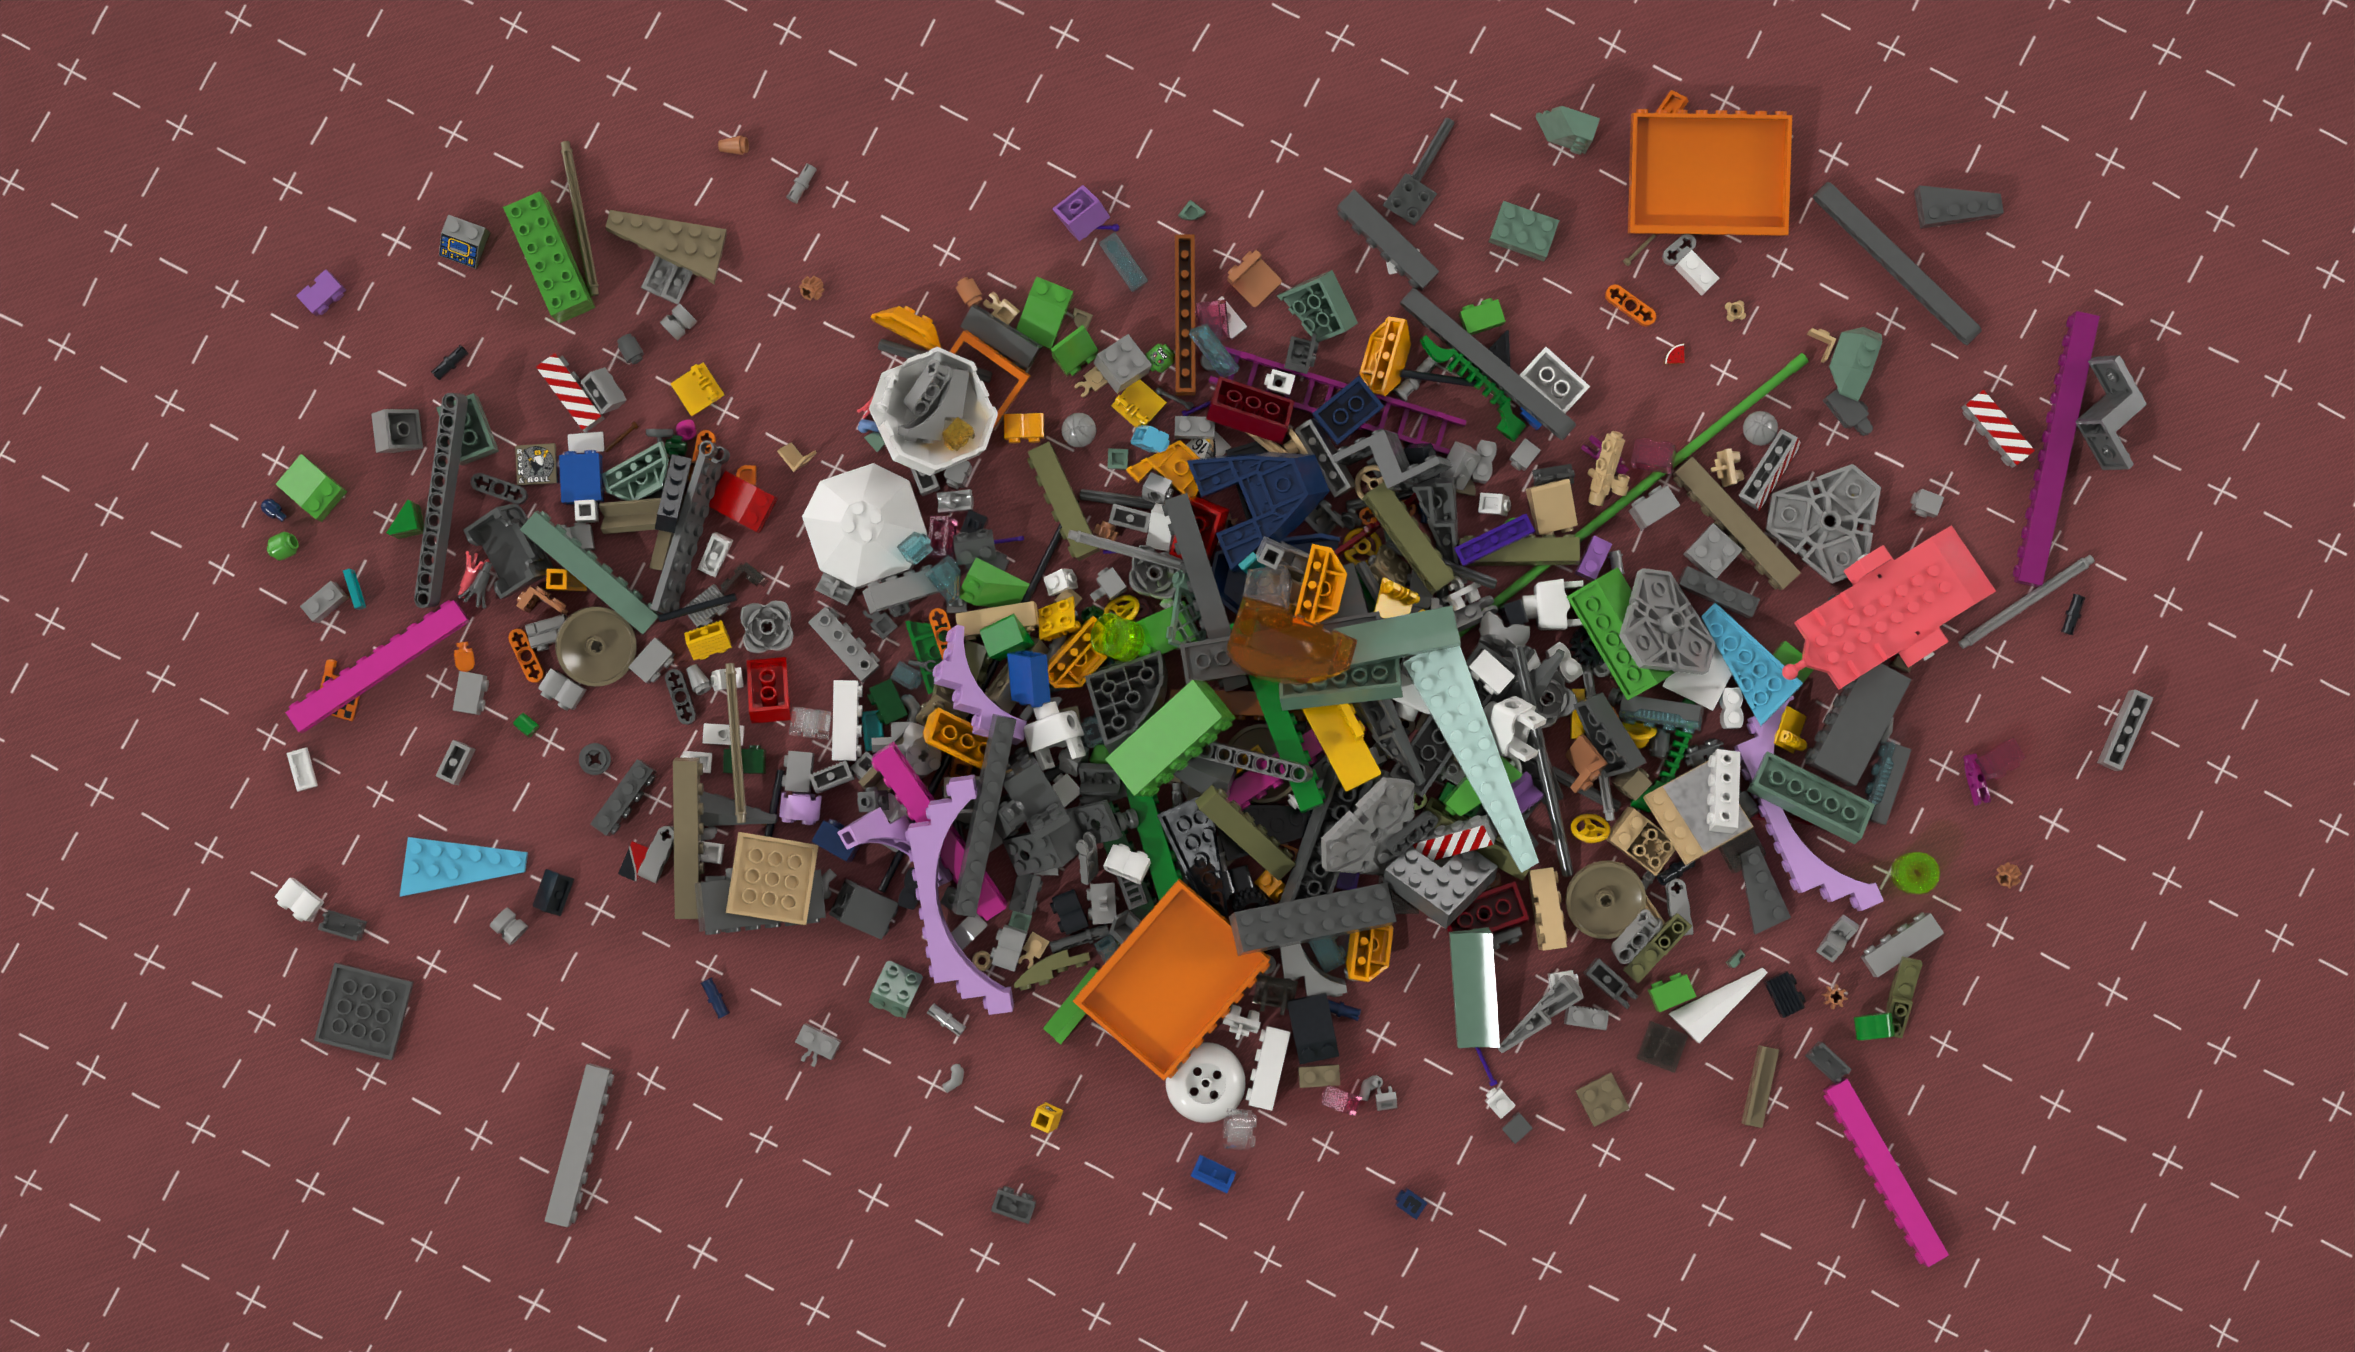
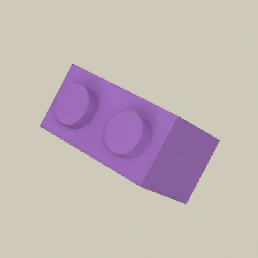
[296,269,346,316]
[1575,535,1612,581]

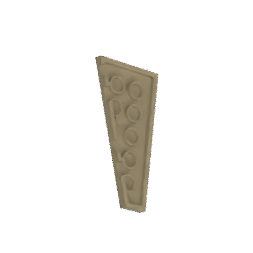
[606,210,727,285]

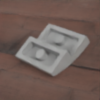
[641,256,693,305]

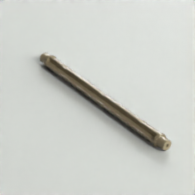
[561,141,599,296]
[724,663,747,823]

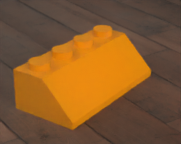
[923,707,988,769]

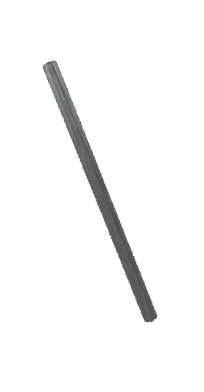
[1512,646,1574,877]

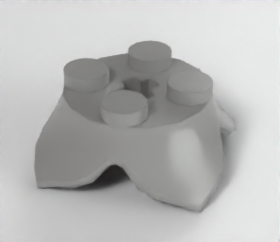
[1129,545,1182,599]
[740,600,794,653]
[1478,611,1530,657]
[1537,670,1577,728]
[897,722,942,779]

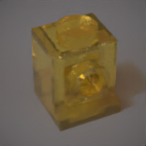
[942,417,975,451]

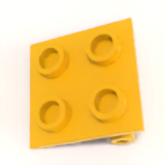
[670,362,725,417]
[1111,379,1167,428]
[1374,577,1420,619]
[1038,596,1081,642]
[1774,706,1807,754]

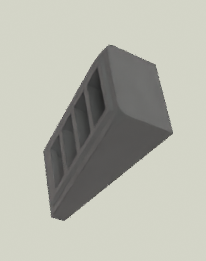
[1116,875,1148,910]

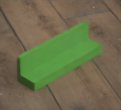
[1043,967,1098,1045]

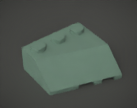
[1535,106,1600,155]
[1277,270,1358,342]

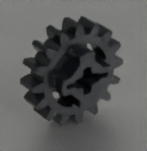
[1569,626,1605,668]

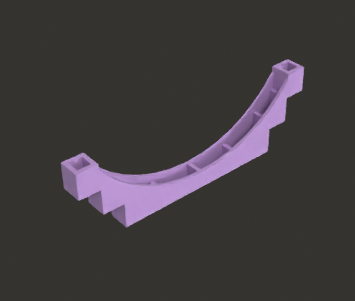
[1734,695,1884,911]
[905,775,1014,1015]

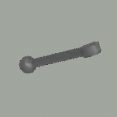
[1156,387,1194,410]

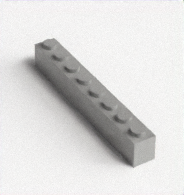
[545,1063,614,1227]

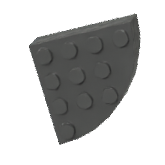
[1085,651,1168,754]

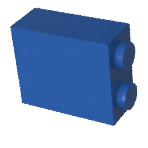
[559,450,604,505]
[1007,650,1051,707]

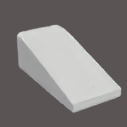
[698,532,733,577]

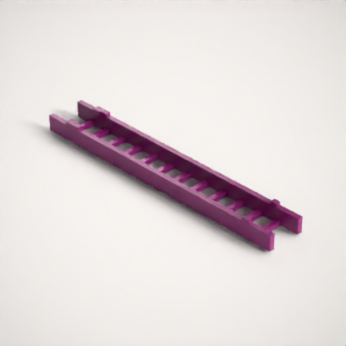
[1209,345,1466,456]

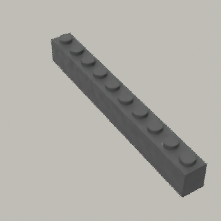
[1162,493,1248,691]
[952,714,1016,918]

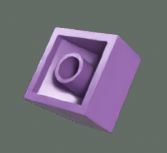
[1052,185,1110,241]

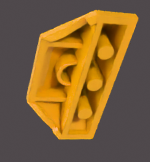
[870,306,942,351]
[1360,316,1411,396]
[1293,544,1348,626]
[1047,616,1108,688]
[1346,925,1394,982]

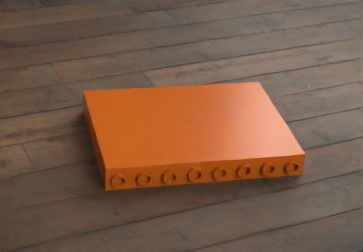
[1628,109,1792,236]
[1073,878,1271,1080]

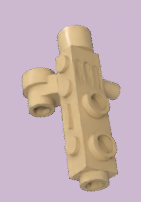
[1588,431,1630,506]

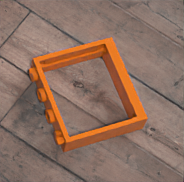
[949,330,1031,432]

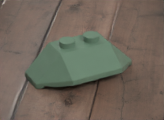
[1829,327,1882,401]
[601,441,669,501]

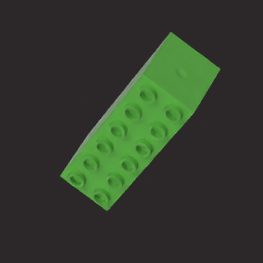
[503,191,596,324]
[1567,567,1675,701]
[1106,680,1235,797]

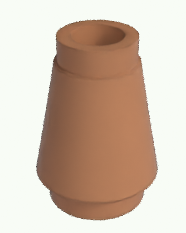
[718,135,749,155]

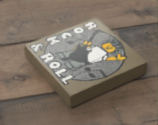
[515,443,558,486]

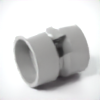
[660,303,697,341]
[490,907,528,945]

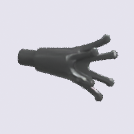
[458,561,493,609]

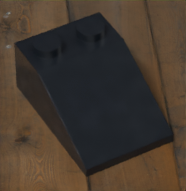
[1287,993,1339,1064]

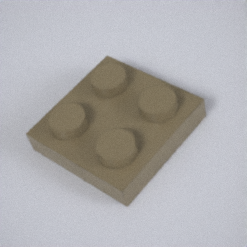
[1575,1072,1630,1127]

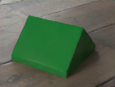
[386,499,424,539]
[980,614,1034,661]

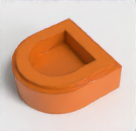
[736,465,757,486]

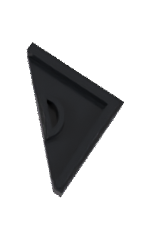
[1488,330,1511,367]

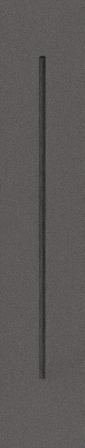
[878,500,1079,893]

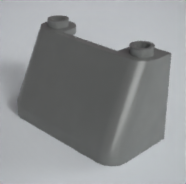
[463,504,553,599]

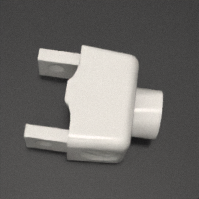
[1522,579,1583,630]
[1392,655,1431,722]
[1484,696,1547,762]
[1024,701,1086,770]

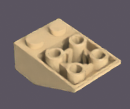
[1606,807,1676,876]

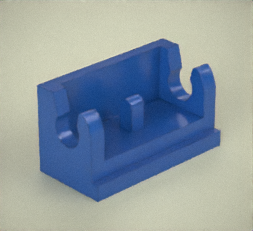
[1190,1155,1236,1193]

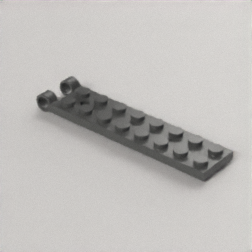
[651,440,730,613]

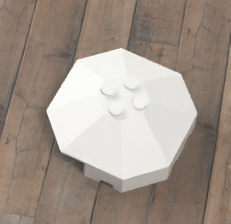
[869,347,998,476]
[802,463,928,589]

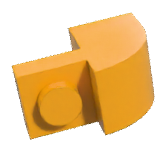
[546,569,587,591]

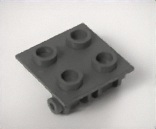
[1383,173,1437,226]

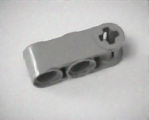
[904,360,952,417]
[637,826,674,883]
[1665,878,1693,936]
[1611,909,1663,964]

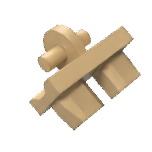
[1710,448,1744,487]

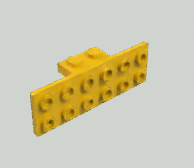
[1302,703,1381,792]

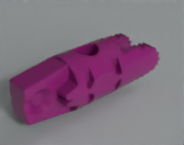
[1581,435,1629,475]
[1963,753,1991,806]

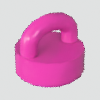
[676,420,696,440]

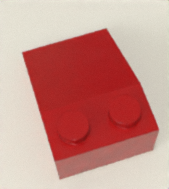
[709,470,778,533]
[1169,496,1230,560]
[746,657,791,724]

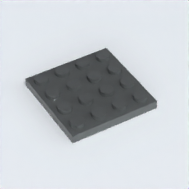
[314,963,414,1060]

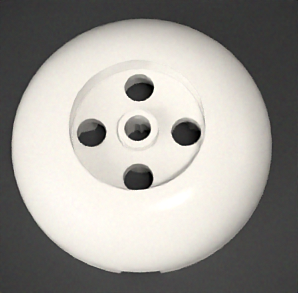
[1166,1042,1246,1123]

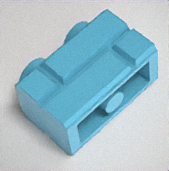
[1131,426,1170,453]

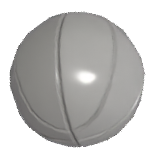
[1743,411,1778,446]
[1062,413,1096,447]

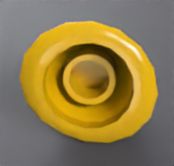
[1622,721,1658,749]

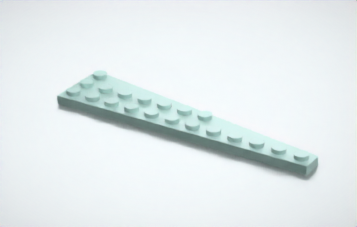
[1402,646,1539,872]

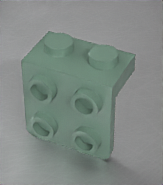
[869,961,923,1018]

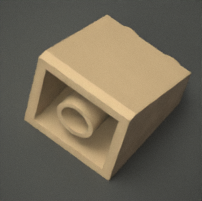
[1525,479,1578,537]

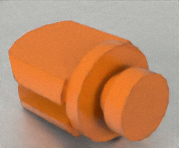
[454,642,475,672]

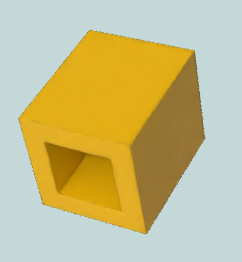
[1031,1102,1063,1133]

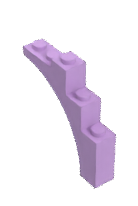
[933,625,1027,745]
[837,807,953,887]

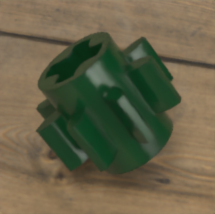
[665,435,687,459]
[1081,605,1105,625]

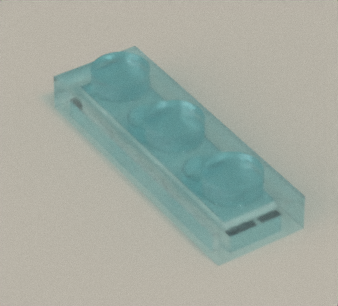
[1099,232,1148,292]
[1189,323,1240,377]

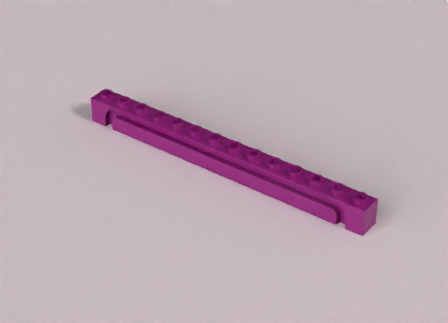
[2013,311,2100,587]

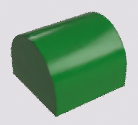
[513,713,539,738]

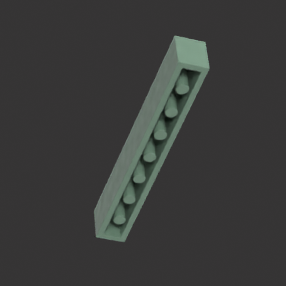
[520,510,660,634]

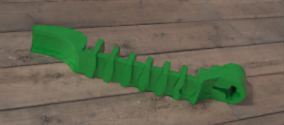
[1420,335,1526,442]
[1630,697,1697,813]

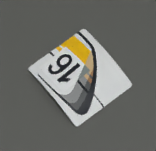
[1186,431,1231,458]

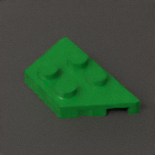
[905,621,948,694]

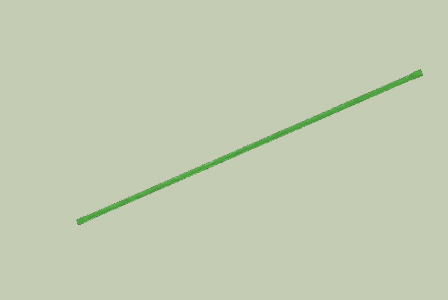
[1251,353,1809,804]

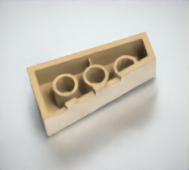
[1528,867,1567,951]

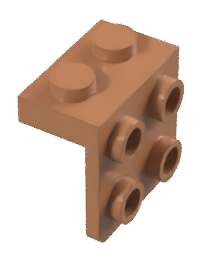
[1227,250,1282,307]
[516,586,569,615]
[1565,734,1608,793]

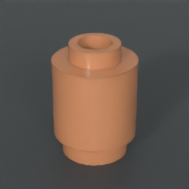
[956,277,983,308]

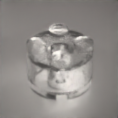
[789,707,831,740]
[1223,1108,1257,1150]

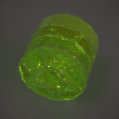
[1091,613,1145,662]
[1891,852,1940,894]

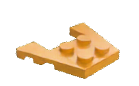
[1126,440,1200,497]

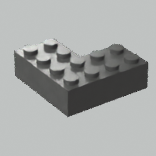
[1383,847,1498,929]

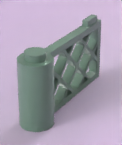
[1166,570,1207,648]

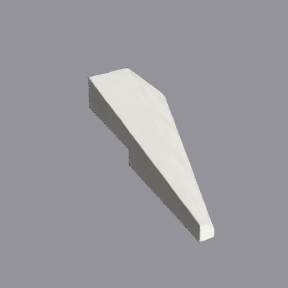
[1669,968,1768,1043]

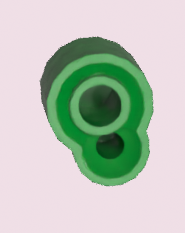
[1853,1013,1895,1040]

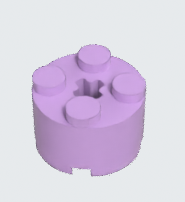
[779,792,822,825]

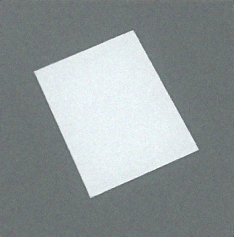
[1663,633,1732,711]

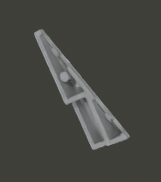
[1498,975,1584,1053]

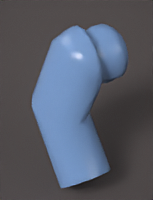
[858,419,880,433]

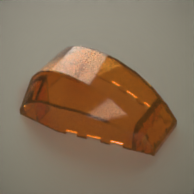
[1226,596,1357,684]

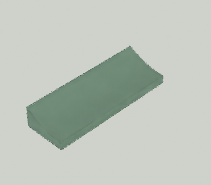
[1333,606,1461,669]
[1278,658,1403,711]
[1747,751,1875,844]
[1449,927,1500,1048]

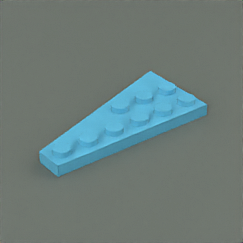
[1701,603,1803,726]
[400,837,528,897]

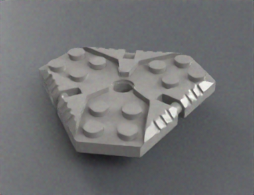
[1765,464,1881,584]
[1619,568,1716,675]
[1321,777,1415,876]

